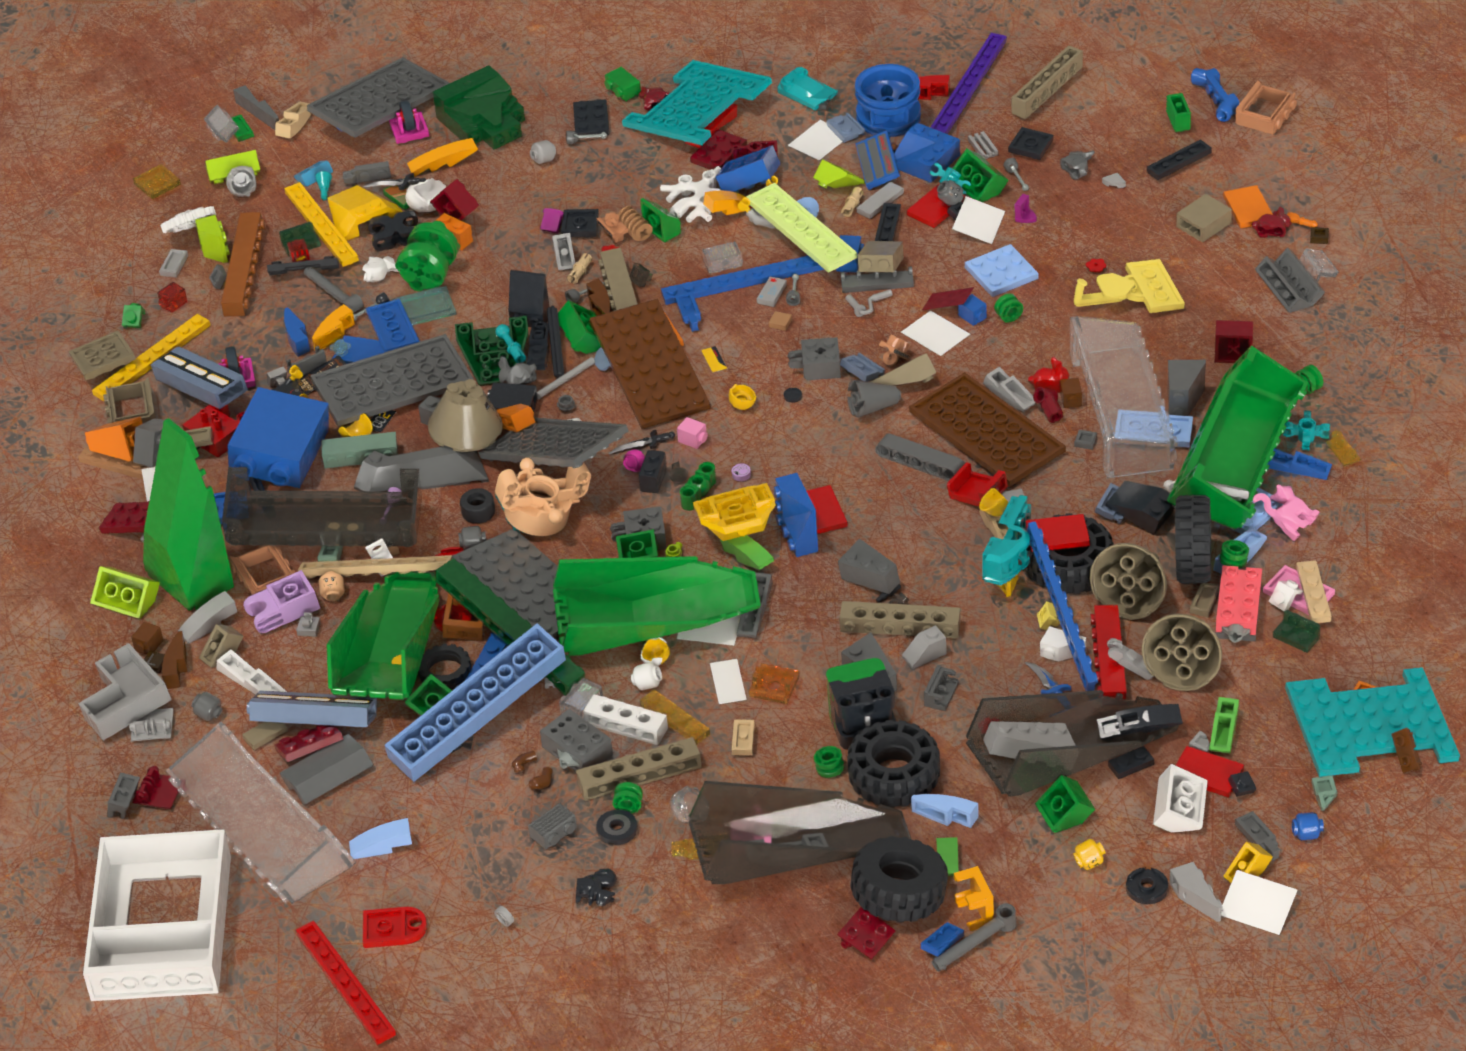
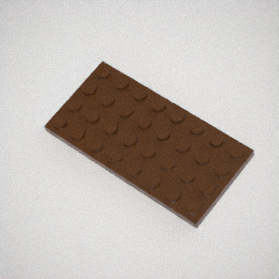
[590,298,711,429]
[909,372,1066,487]

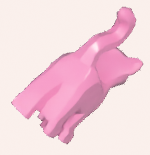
[1253,484,1320,541]

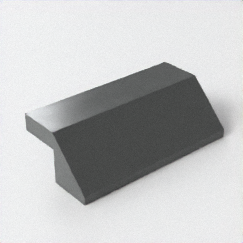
[1255,248,1325,313]
[280,734,373,806]

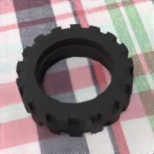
[419,644,472,690]

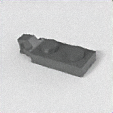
[343,161,391,184]
[1235,811,1280,861]

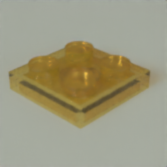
[133,164,181,199]

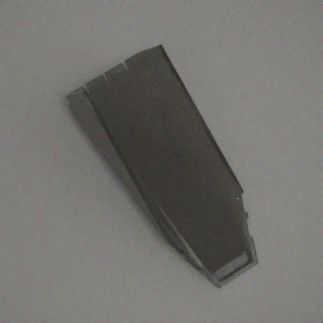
[966,690,1179,796]
[688,781,911,885]

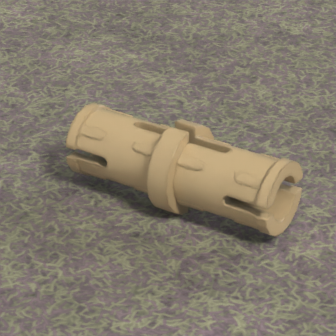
[841,187,864,217]
[567,253,592,284]

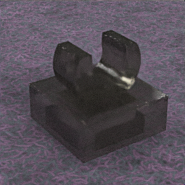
[629,263,653,287]

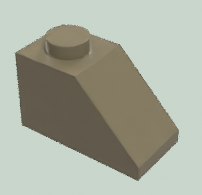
[199,624,244,668]

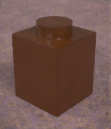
[1060,378,1082,408]
[131,622,163,654]

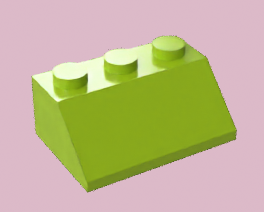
[205,150,260,185]
[90,566,160,619]

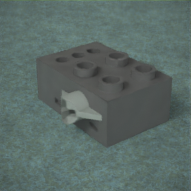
[540,709,613,771]

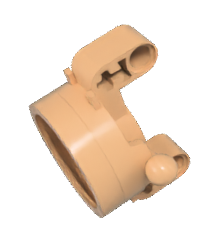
[495,458,591,536]

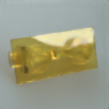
[1326,430,1361,466]

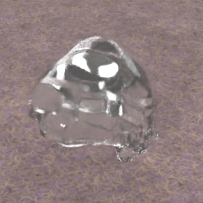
[670,786,709,824]

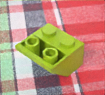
[195,215,230,263]

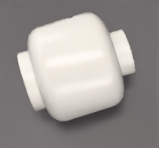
[631,662,662,691]

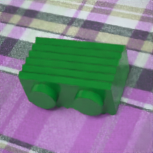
[604,66,641,101]
[1166,93,1191,132]

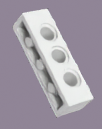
[583,694,668,745]

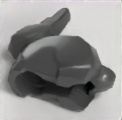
[1060,150,1095,179]
[498,357,537,385]

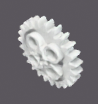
[160,206,216,233]

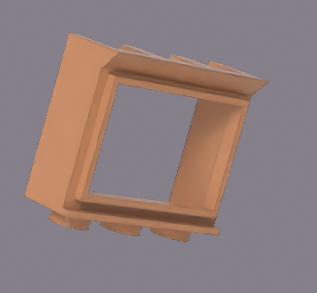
[1235,80,1297,135]
[229,541,296,596]

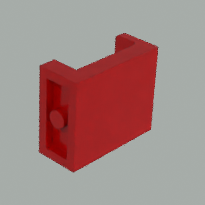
[947,462,1008,507]

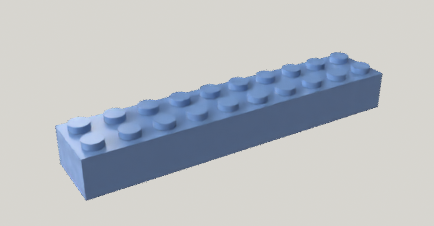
[385,623,566,782]

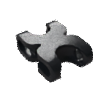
[368,211,418,251]

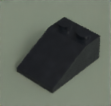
[508,270,550,327]
[1105,481,1175,535]

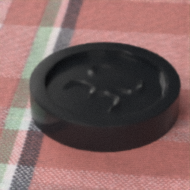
[784,388,802,403]

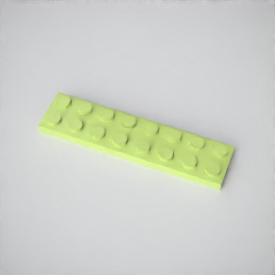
[746,183,857,273]

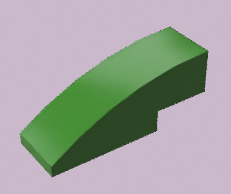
[720,535,774,570]
[1209,697,1239,753]

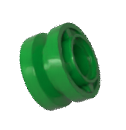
[994,293,1023,323]
[1295,364,1324,394]
[1219,540,1249,569]
[814,746,845,778]
[612,782,643,814]

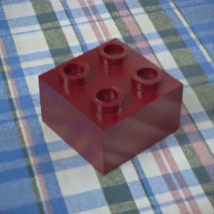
[430,179,480,221]
[1214,320,1253,363]

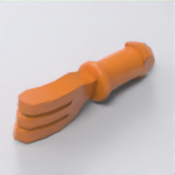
[1286,212,1318,228]

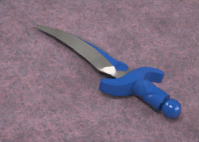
[1025,662,1072,707]

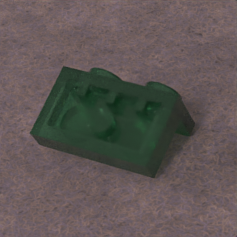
[279,221,321,257]
[1273,610,1321,653]

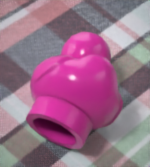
[623,449,645,472]

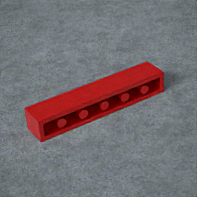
[1090,605,1126,706]

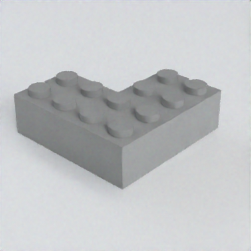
[78,643,172,741]

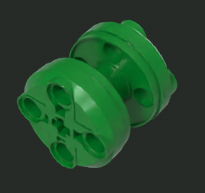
[395,221,460,291]

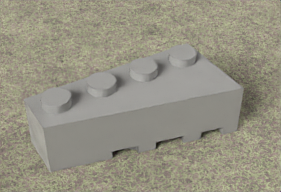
[983,721,1078,769]

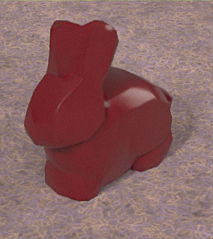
[639,86,670,111]
[1252,207,1292,238]

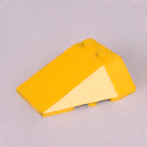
[327,185,403,241]

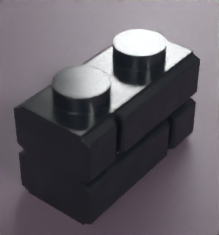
[639,450,667,493]

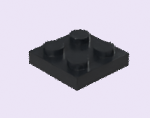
[1008,127,1054,160]
[561,209,599,237]

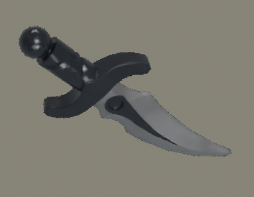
[363,173,426,190]
[608,430,675,454]

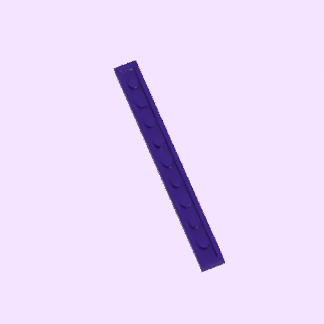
[930,33,1007,134]

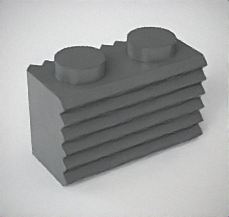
[528,803,577,849]

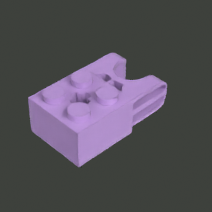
[243,570,320,633]

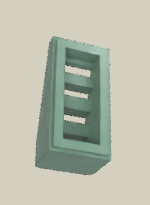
[317,538,344,562]

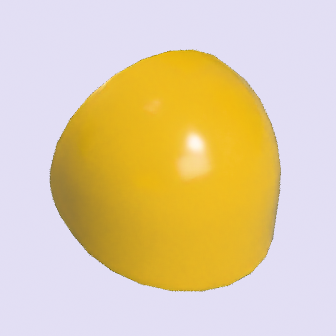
[338,413,373,437]
[979,488,1009,517]

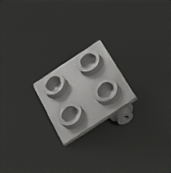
[129,708,174,741]

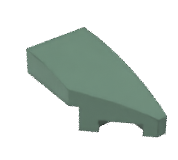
[1311,775,1337,811]

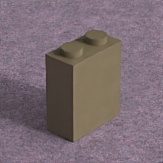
[1176,194,1232,242]
[858,241,904,272]

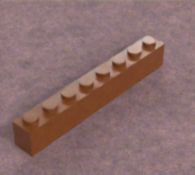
[221,212,265,317]

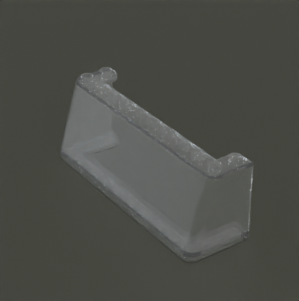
[1070,316,1178,478]
[166,722,356,904]

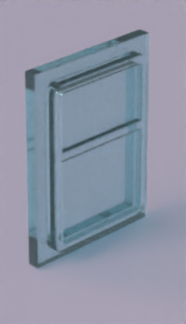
[391,286,457,325]

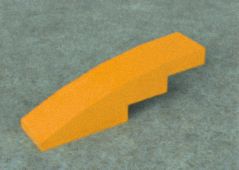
[407,138,478,177]

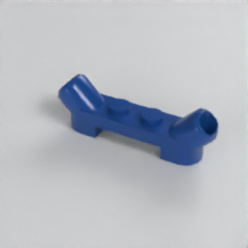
[1191,68,1240,122]

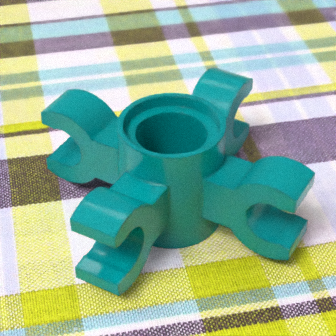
[929,163,971,194]
[1283,410,1330,450]

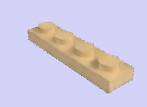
[1296,560,1332,624]

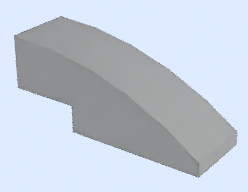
[983,367,1036,412]
[178,591,237,644]

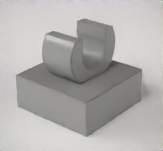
[267,366,287,388]
[296,612,321,637]

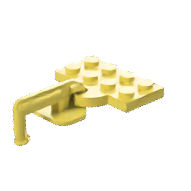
[1074,259,1185,313]

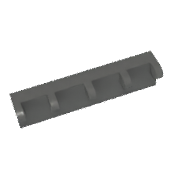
[841,266,914,293]

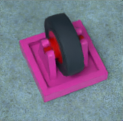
[389,100,429,144]
[218,346,256,388]

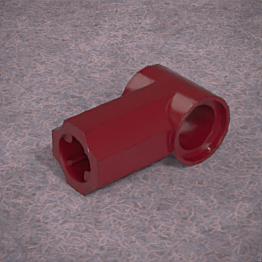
[1033,387,1064,423]

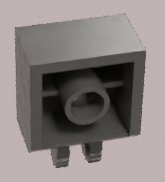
[788,337,841,380]
[133,419,164,467]
[610,507,667,550]

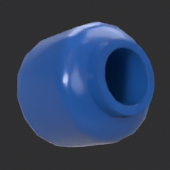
[1292,812,1324,841]

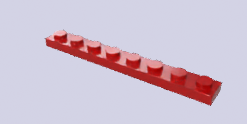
[295,920,396,1045]

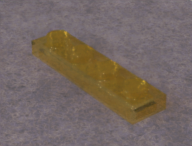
[640,689,710,745]

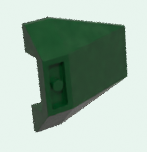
[455,316,528,386]

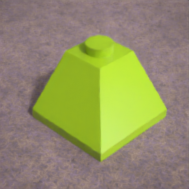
[813,159,865,189]

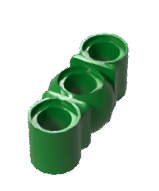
[680,462,716,511]

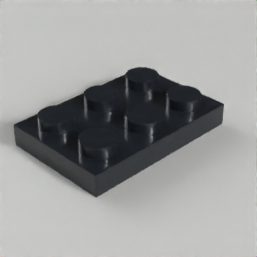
[573,99,609,135]

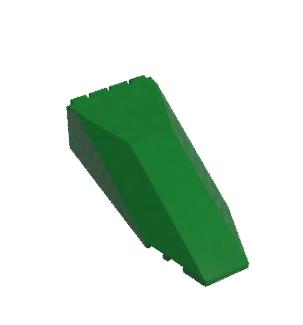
[143,418,234,611]
[553,556,761,656]
[326,571,439,700]

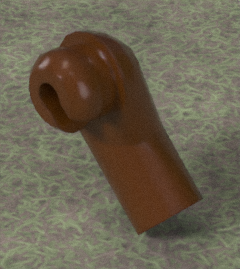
[511,751,537,773]

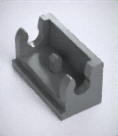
[286,346,327,380]
[924,665,959,711]
[107,772,140,819]

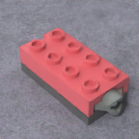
[1216,565,1262,643]

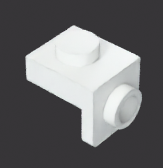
[1269,580,1303,611]

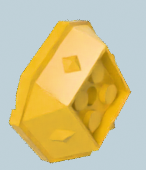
[693,483,776,541]

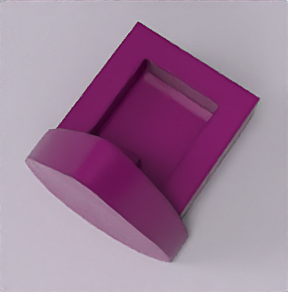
[1014,194,1037,223]
[540,208,564,233]

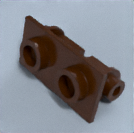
[1391,727,1422,773]

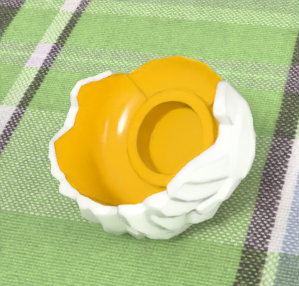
[641,637,670,666]

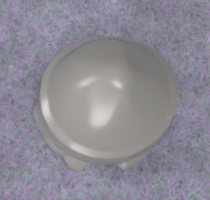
[226,166,256,197]

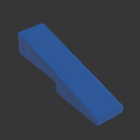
[1268,449,1332,480]

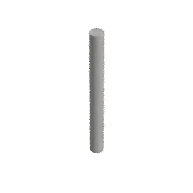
[537,357,595,399]

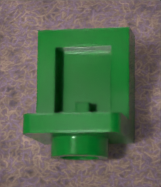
[122,303,146,328]

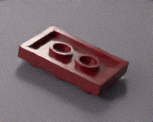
[690,129,747,170]
[99,501,149,534]
[274,725,343,762]

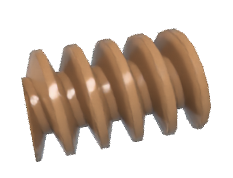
[618,206,653,241]

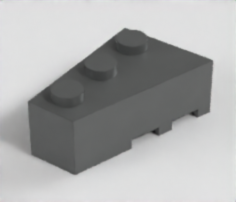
[838,538,900,594]
[841,632,897,692]

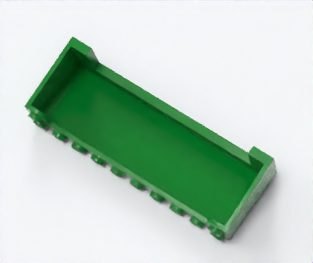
[1167,345,1308,530]

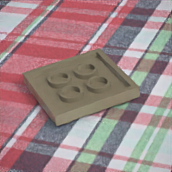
[69,330,136,380]

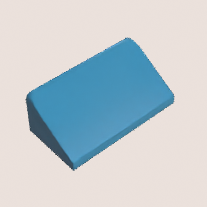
[294,160,333,186]

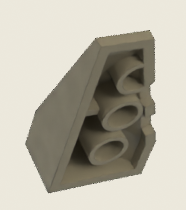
[871,353,936,386]

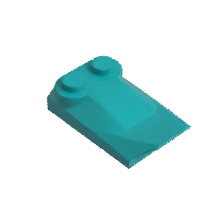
[777,67,838,111]

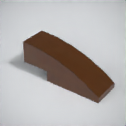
[586,278,611,316]
[162,631,188,689]

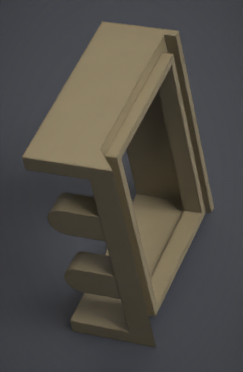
[103,377,156,424]

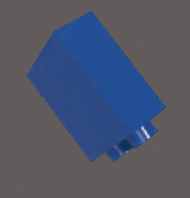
[228,387,329,488]

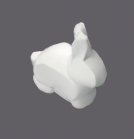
[362,256,398,283]

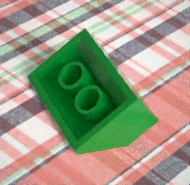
[952,148,1009,202]
[558,300,601,354]

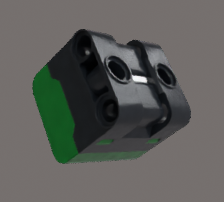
[826,658,896,750]

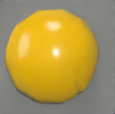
[728,384,756,410]

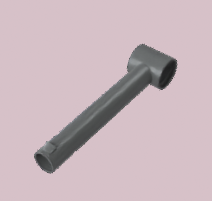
[304,266,364,313]
[932,903,1016,972]

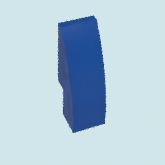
[284,307,310,357]

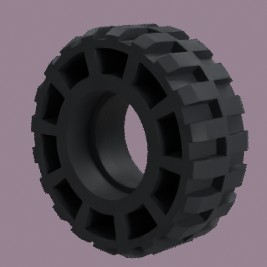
[1175,495,1211,584]
[1026,513,1114,595]
[847,720,940,808]
[850,836,948,923]

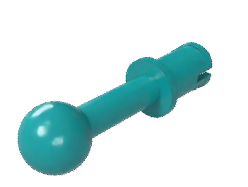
[495,324,526,363]

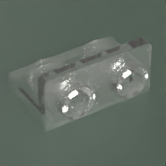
[1299,248,1339,282]

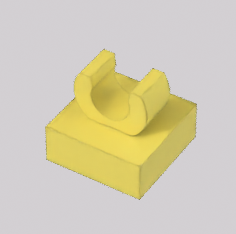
[1037,601,1060,630]

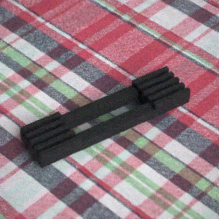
[267,256,340,275]

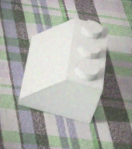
[1153,764,1207,833]

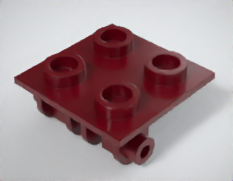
[132,766,185,810]
[837,907,896,960]

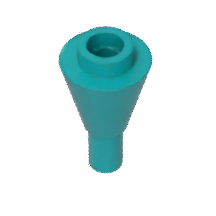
[315,171,332,200]

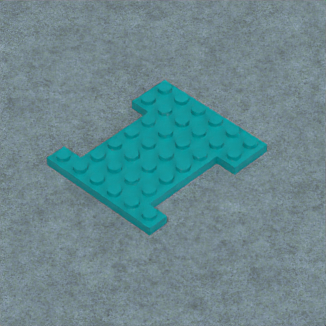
[622,60,772,145]
[1285,667,1460,777]

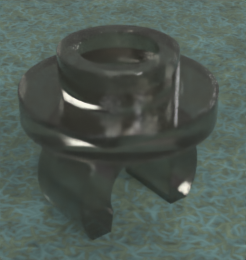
[669,461,688,482]
[888,592,910,605]

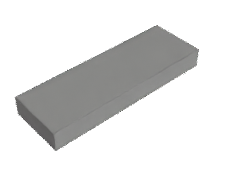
[857,182,904,219]

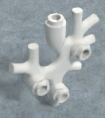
[660,166,721,223]

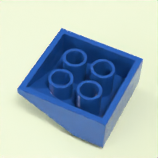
[894,123,960,183]
[716,145,781,193]
[773,473,818,557]

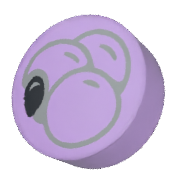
[732,464,751,481]

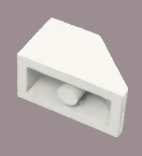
[1040,626,1086,662]

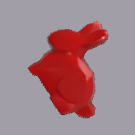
[1028,357,1070,393]

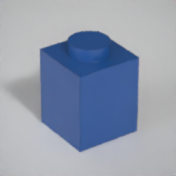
[958,294,987,326]

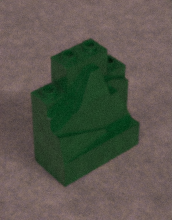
[433,65,525,150]

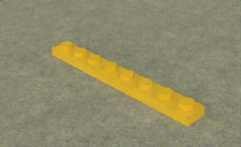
[284,182,359,267]
[92,314,211,401]

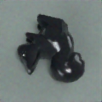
[575,868,617,906]

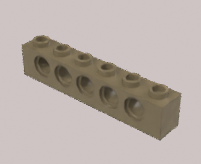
[1011,45,1083,119]
[839,601,961,638]
[576,737,702,801]

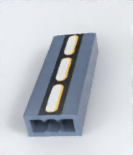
[151,346,248,409]
[247,690,377,727]

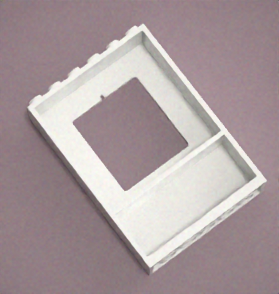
[83,830,231,1001]

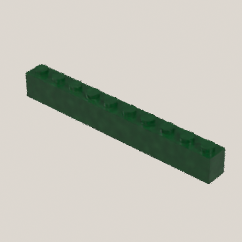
[436,558,585,698]

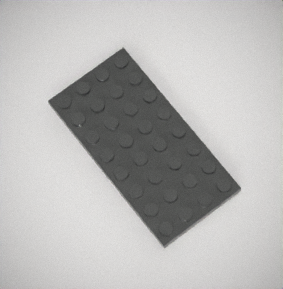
[307,57,449,138]
[310,334,474,426]
[478,418,628,468]
[452,529,559,639]

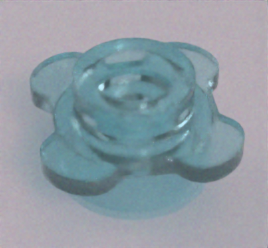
[329,339,351,356]

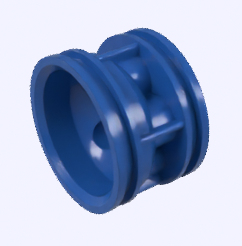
[855,64,921,137]

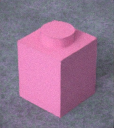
[677,417,707,449]

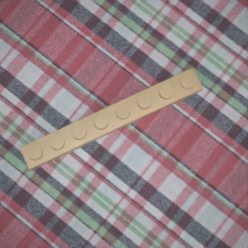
[298,555,452,578]

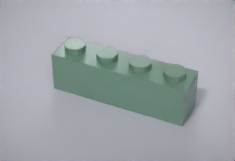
[322,432,398,468]

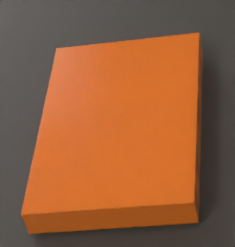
[1223,185,1273,228]

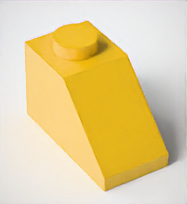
[1223,842,1273,883]

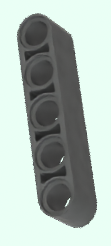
[875,433,965,481]

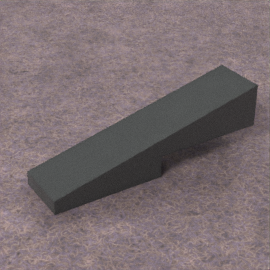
[233,85,279,130]
[737,573,773,638]

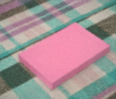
[1263,565,1335,615]

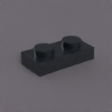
[1108,746,1154,779]

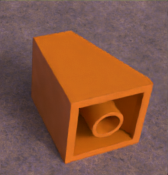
[85,416,143,461]

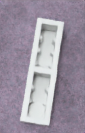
[216,650,287,695]

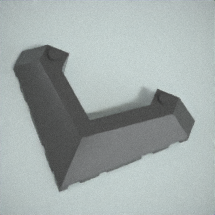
[354,396,489,495]

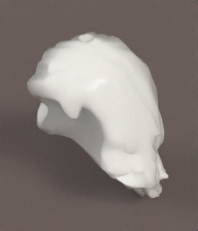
[406,178,446,212]

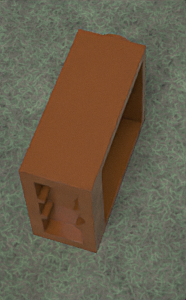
[443,593,484,641]

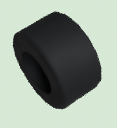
[460,488,495,524]

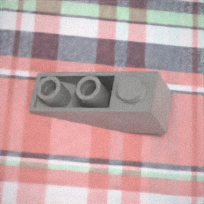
[1170,862,1223,922]

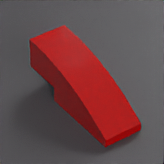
[918,75,950,100]

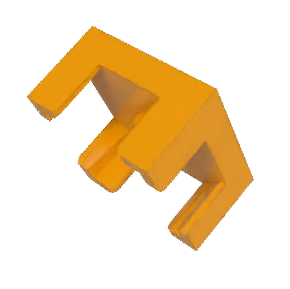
[954,866,994,931]

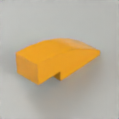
[703,190,750,215]
[312,304,355,351]

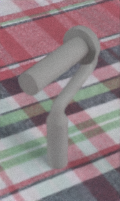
[845,289,893,317]

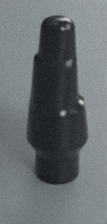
[876,584,902,603]

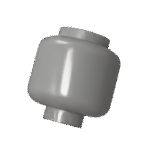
[530,140,556,164]

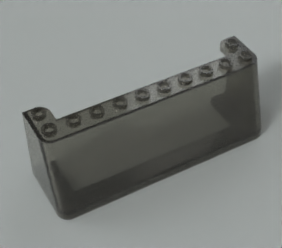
[222,467,422,547]

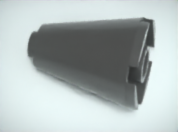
[847,380,901,417]

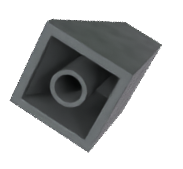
[1167,360,1206,416]

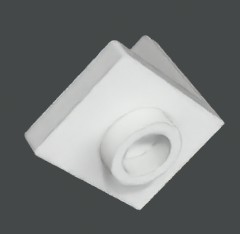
[365,539,393,577]

